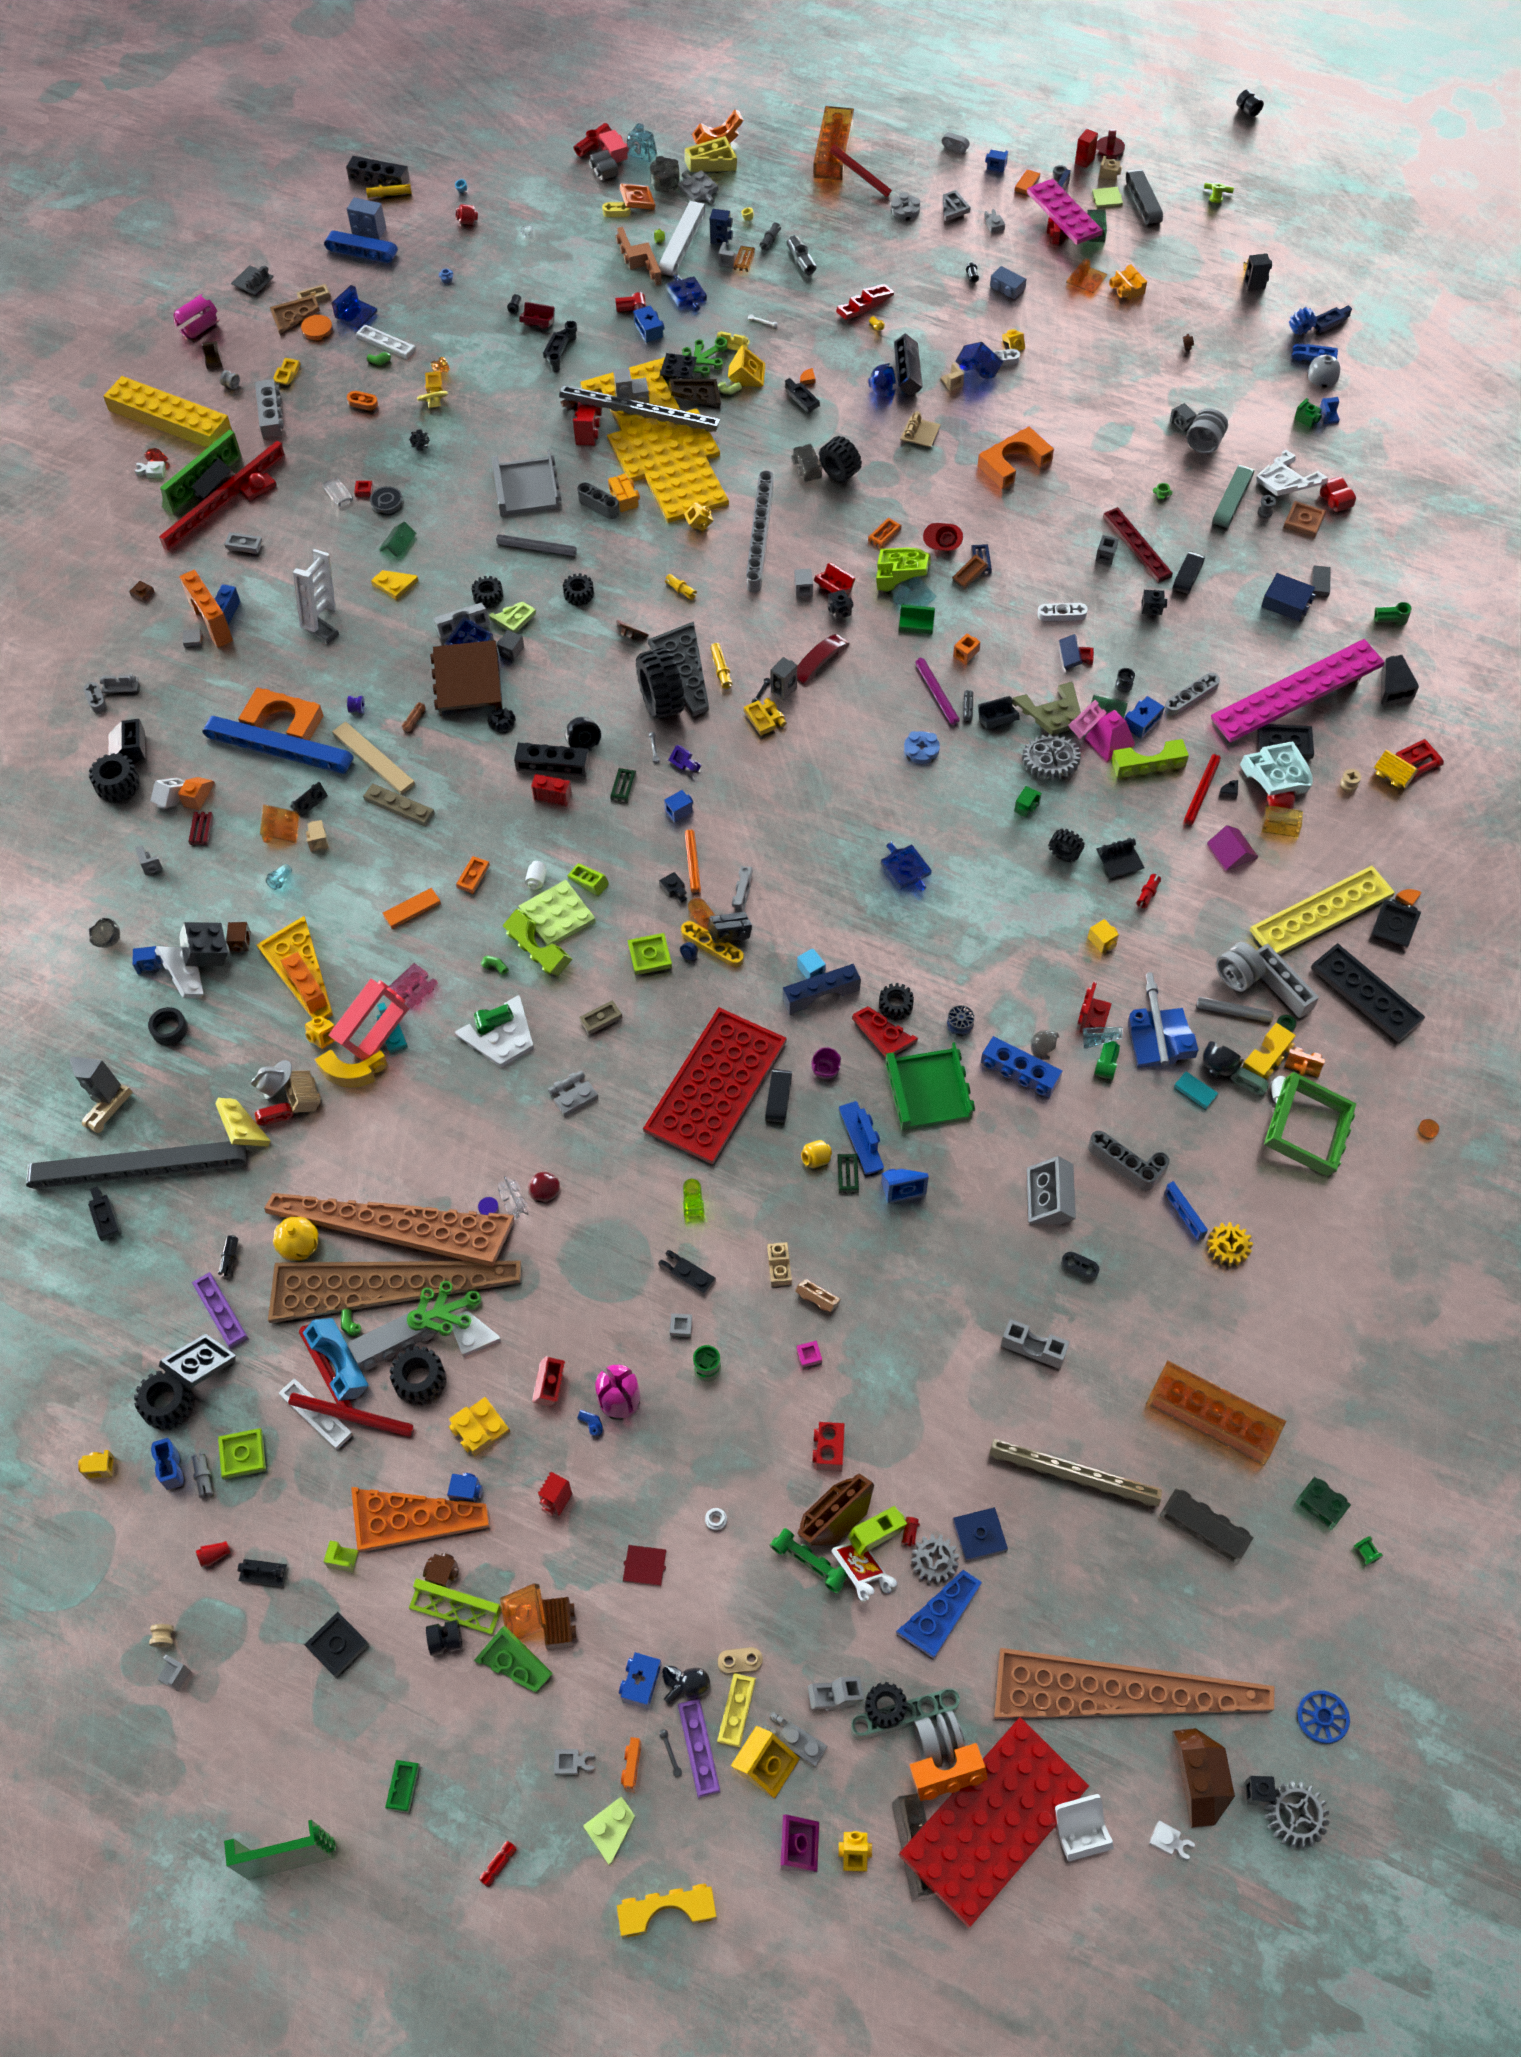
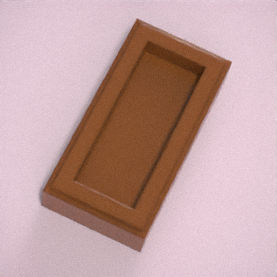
[952,554,988,590]

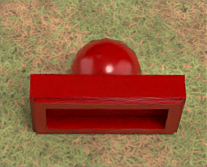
[239,472,277,501]

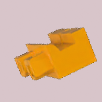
[1109,264,1147,300]

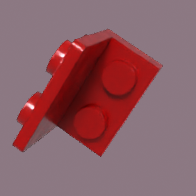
[1077,982,1112,1038]

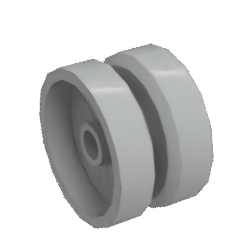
[1216,942,1266,992]

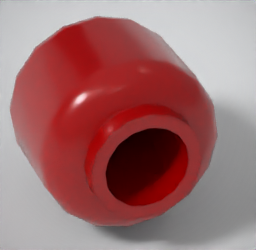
[455,204,478,226]

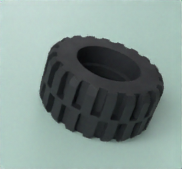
[636,647,685,719]

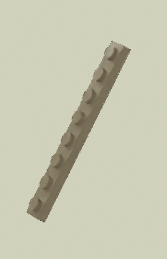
[989,1438,1162,1507]

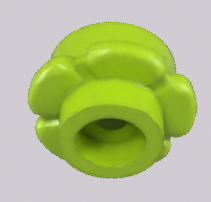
[654,228,665,244]

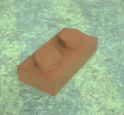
[795,1279,841,1312]

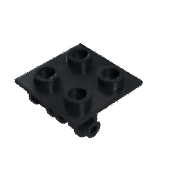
[660,353,697,381]
[1096,837,1145,878]

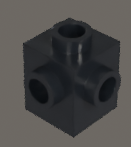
[828,589,854,620]
[1141,589,1168,615]

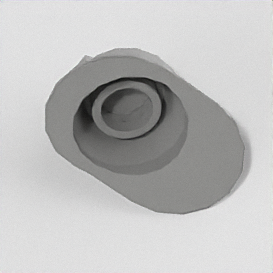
[251,1060,292,1099]

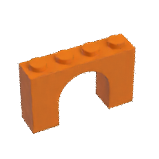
[977,426,1054,489]
[179,569,233,648]
[238,687,324,741]

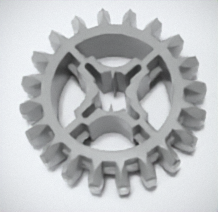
[1264,1781,1330,1849]

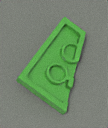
[474,1626,553,1692]

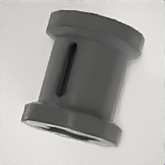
[1258,495,1276,518]

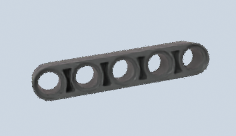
[1126,169,1163,224]

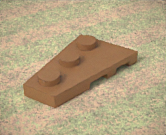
[270,295,320,335]

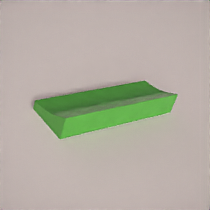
[160,429,242,514]

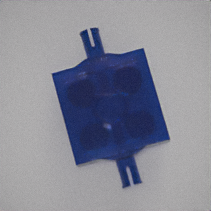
[666,274,707,311]
[881,842,932,892]

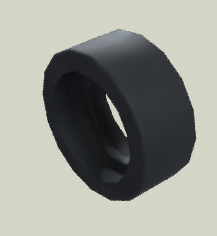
[148,1007,188,1045]

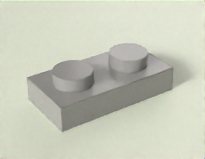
[224,532,263,554]

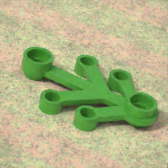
[682,337,727,377]
[407,1281,481,1336]

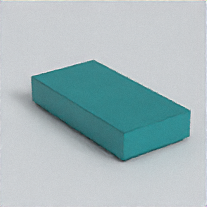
[1174,1071,1218,1109]

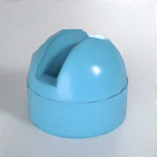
[455,179,468,193]

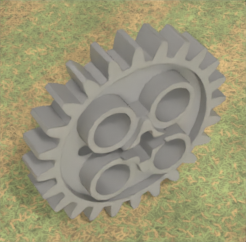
[1022,734,1081,780]

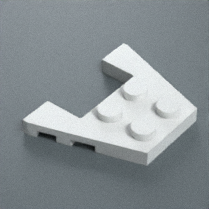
[1256,450,1328,496]
[455,995,534,1068]

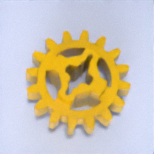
[1207,1222,1253,1267]

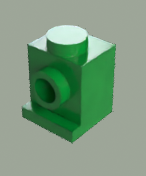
[1294,398,1322,428]
[1014,786,1042,817]

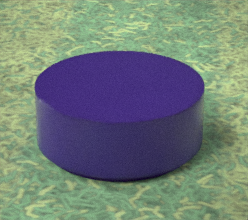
[478,1197,499,1215]

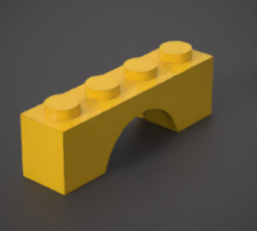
[617,1884,717,1939]

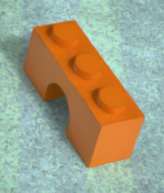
[280,952,328,1014]
[909,1743,988,1801]

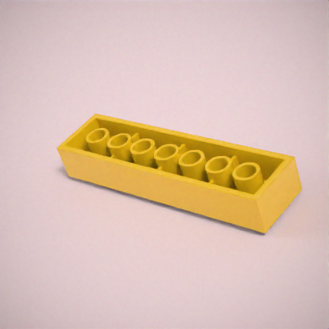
[103,376,232,448]

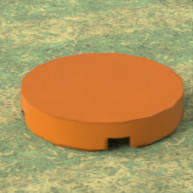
[301,315,333,340]

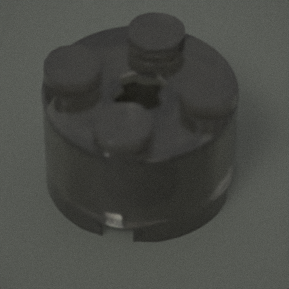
[650,156,680,192]

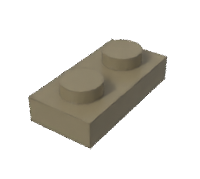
[579,1000,623,1035]

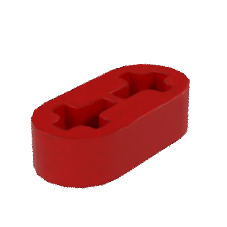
[254,1103,293,1126]

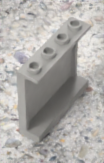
[491,449,561,516]

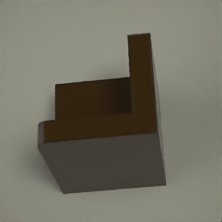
[202,341,223,369]

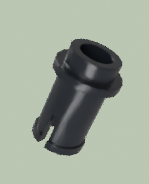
[965,262,979,283]
[507,294,522,314]

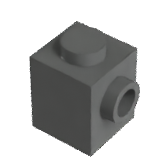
[497,630,524,661]

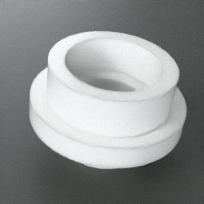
[705,1508,727,1530]

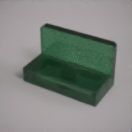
[379,521,417,558]
[1091,693,1129,719]

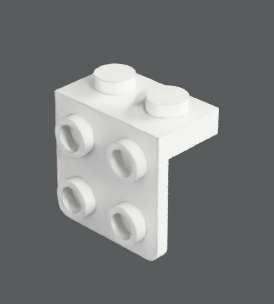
[1055,1794,1114,1862]

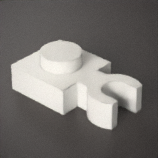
[135,461,166,478]
[1149,1821,1195,1860]

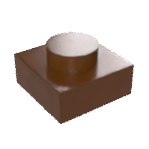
[129,581,155,602]

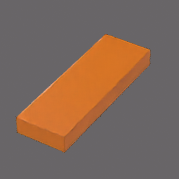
[382,887,441,929]

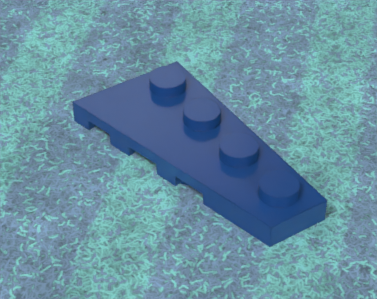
[896,1570,982,1659]

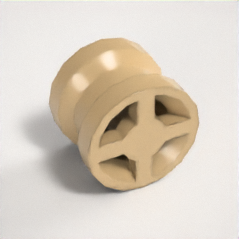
[1340,769,1361,792]
[149,1624,174,1648]

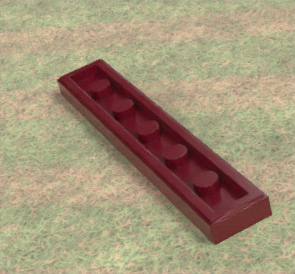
[1103,507,1173,583]

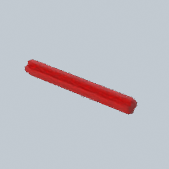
[830,145,892,197]
[1184,754,1221,825]
[299,1325,353,1408]

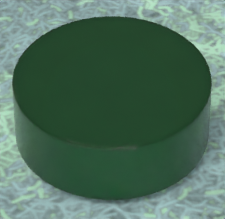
[1276,1015,1297,1033]

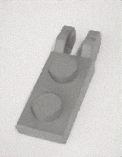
[763,1712,828,1768]

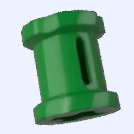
[1354,1536,1383,1566]

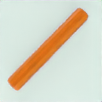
[685,829,701,893]

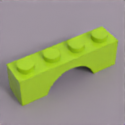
[1111,739,1189,778]
[502,909,572,976]

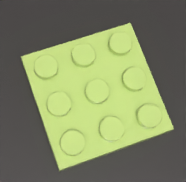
[518,880,596,947]

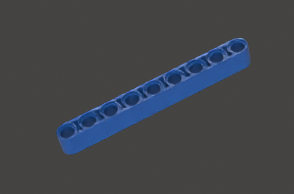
[202,716,354,774]

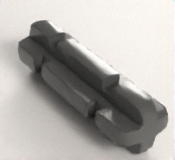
[963,690,974,721]

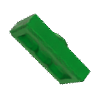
[385,1760,420,1813]

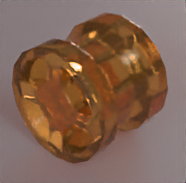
[430,356,450,375]

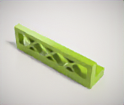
[409,1578,502,1636]

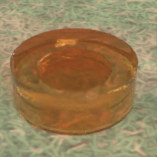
[1417,1119,1439,1140]

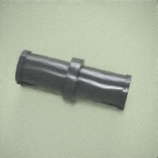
[759,222,781,250]

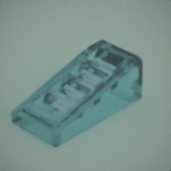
[1083,1026,1123,1049]

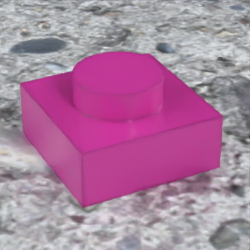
[796,1340,822,1368]

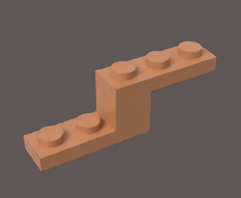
[615,227,662,286]

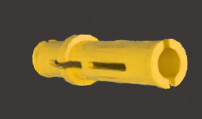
[366,184,412,198]
[710,643,733,689]

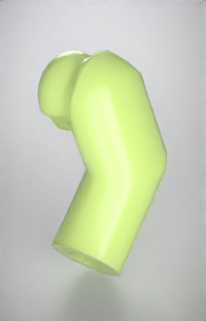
[718,382,742,395]

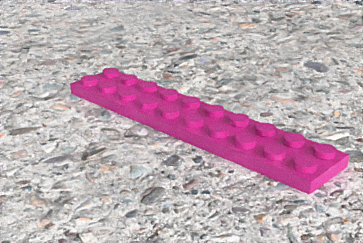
[1211,639,1385,743]

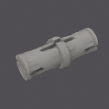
[191,1452,213,1498]

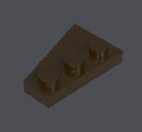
[669,379,721,408]

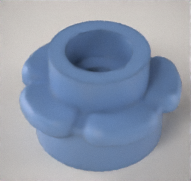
[439,268,454,283]

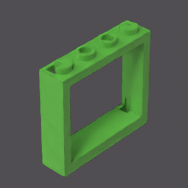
[1264,1072,1357,1176]

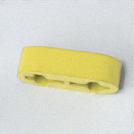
[602,202,631,217]

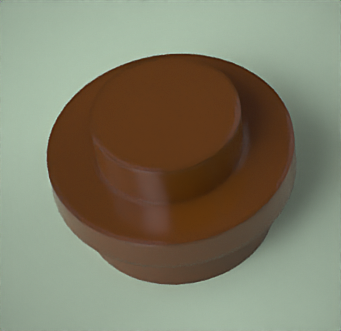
[1183,333,1194,350]

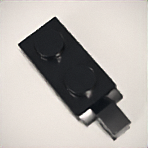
[785,378,820,413]
[88,1186,121,1241]

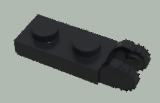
[658,1250,716,1296]

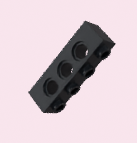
[346,156,410,186]
[514,742,590,777]

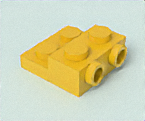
[448,1397,510,1457]

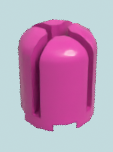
[173,294,220,338]
[595,1364,640,1419]

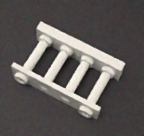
[293,549,336,632]

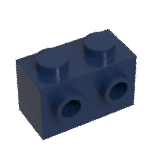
[709,209,733,246]

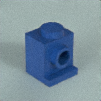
[985,150,1008,173]
[132,946,163,974]

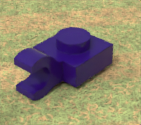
[668,745,702,771]

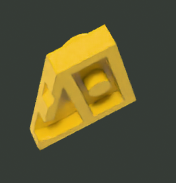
[371,570,419,601]

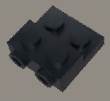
[1371,899,1421,948]

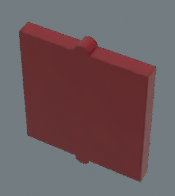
[623,1545,667,1587]

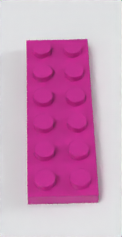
[1027,178,1103,245]

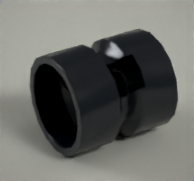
[1236,89,1264,118]
[426,1620,463,1656]

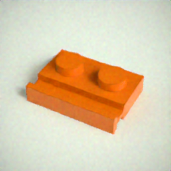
[621,1737,642,1793]

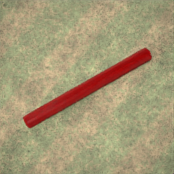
[288,1393,414,1437]

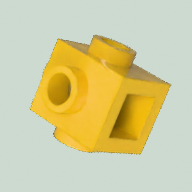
[684,502,714,531]
[305,1016,335,1049]
[838,1831,872,1872]

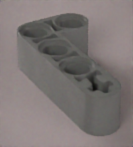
[1088,1131,1170,1191]

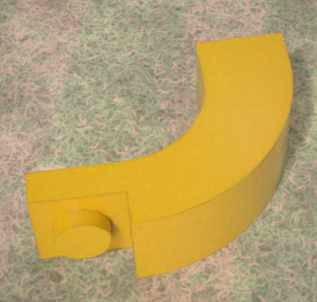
[314,1049,388,1088]

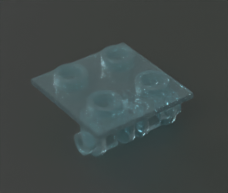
[892,576,937,607]

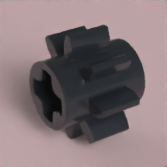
[409,429,430,450]

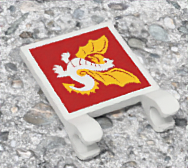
[831,1542,897,1601]

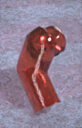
[144,448,168,463]

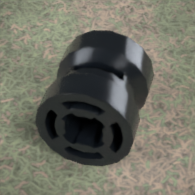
[1115,668,1135,692]

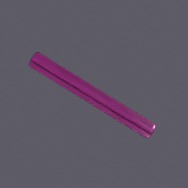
[915,657,960,725]

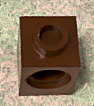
[226,922,251,952]

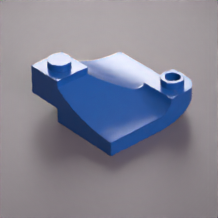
[1128,1008,1199,1068]

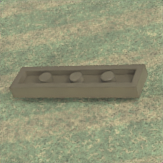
[363,783,435,826]

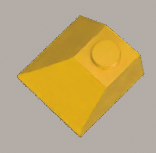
[728,345,765,387]

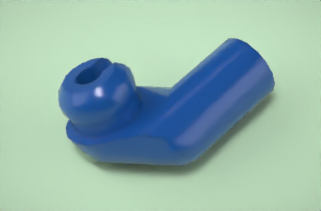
[577,1410,603,1436]

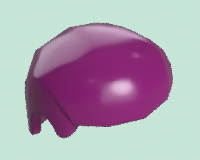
[811,1047,841,1079]

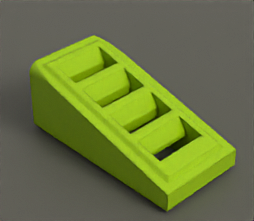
[567,863,609,896]

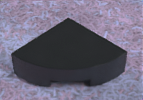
[1219,780,1238,798]

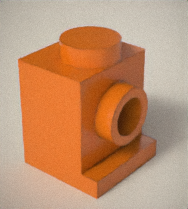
[953,633,981,665]

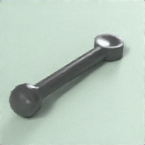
[659,1729,682,1777]

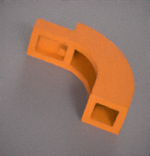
[691,109,744,144]

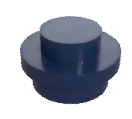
[680,942,698,960]

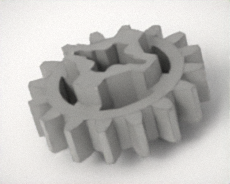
[911,1534,959,1584]

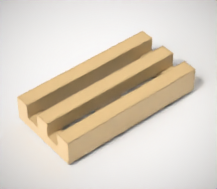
[296,284,331,302]

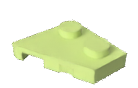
[489,602,536,633]
[583,1796,635,1866]

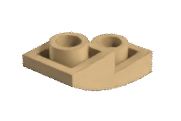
[767,1242,792,1287]

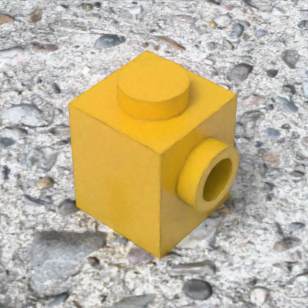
[1088,919,1119,953]

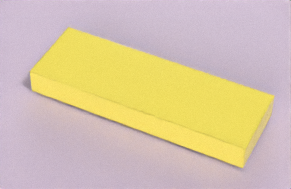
[717,1673,756,1749]

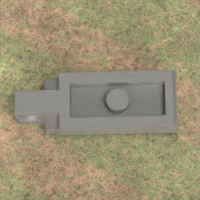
[732,866,753,913]

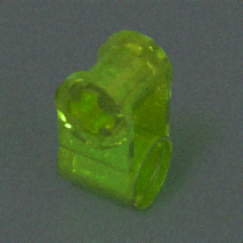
[683,1178,705,1219]

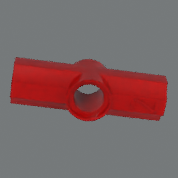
[573,123,612,157]

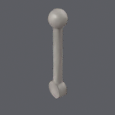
[649,732,660,764]

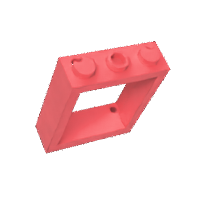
[328,979,410,1061]

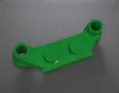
[769,1528,848,1594]

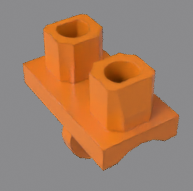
[1284,1047,1325,1077]

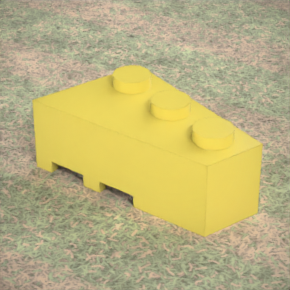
[685,136,737,172]

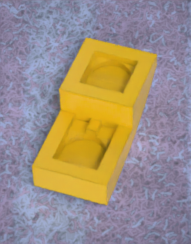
[273,358,301,385]

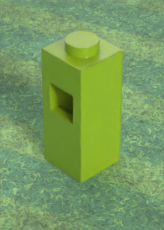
[847,1505,907,1556]

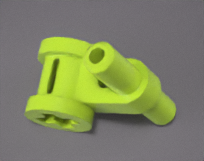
[1204,182,1234,203]

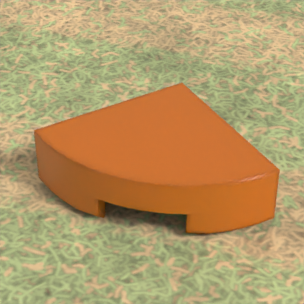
[800,368,816,385]
[1395,889,1422,906]

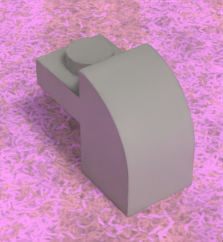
[807,1676,864,1711]

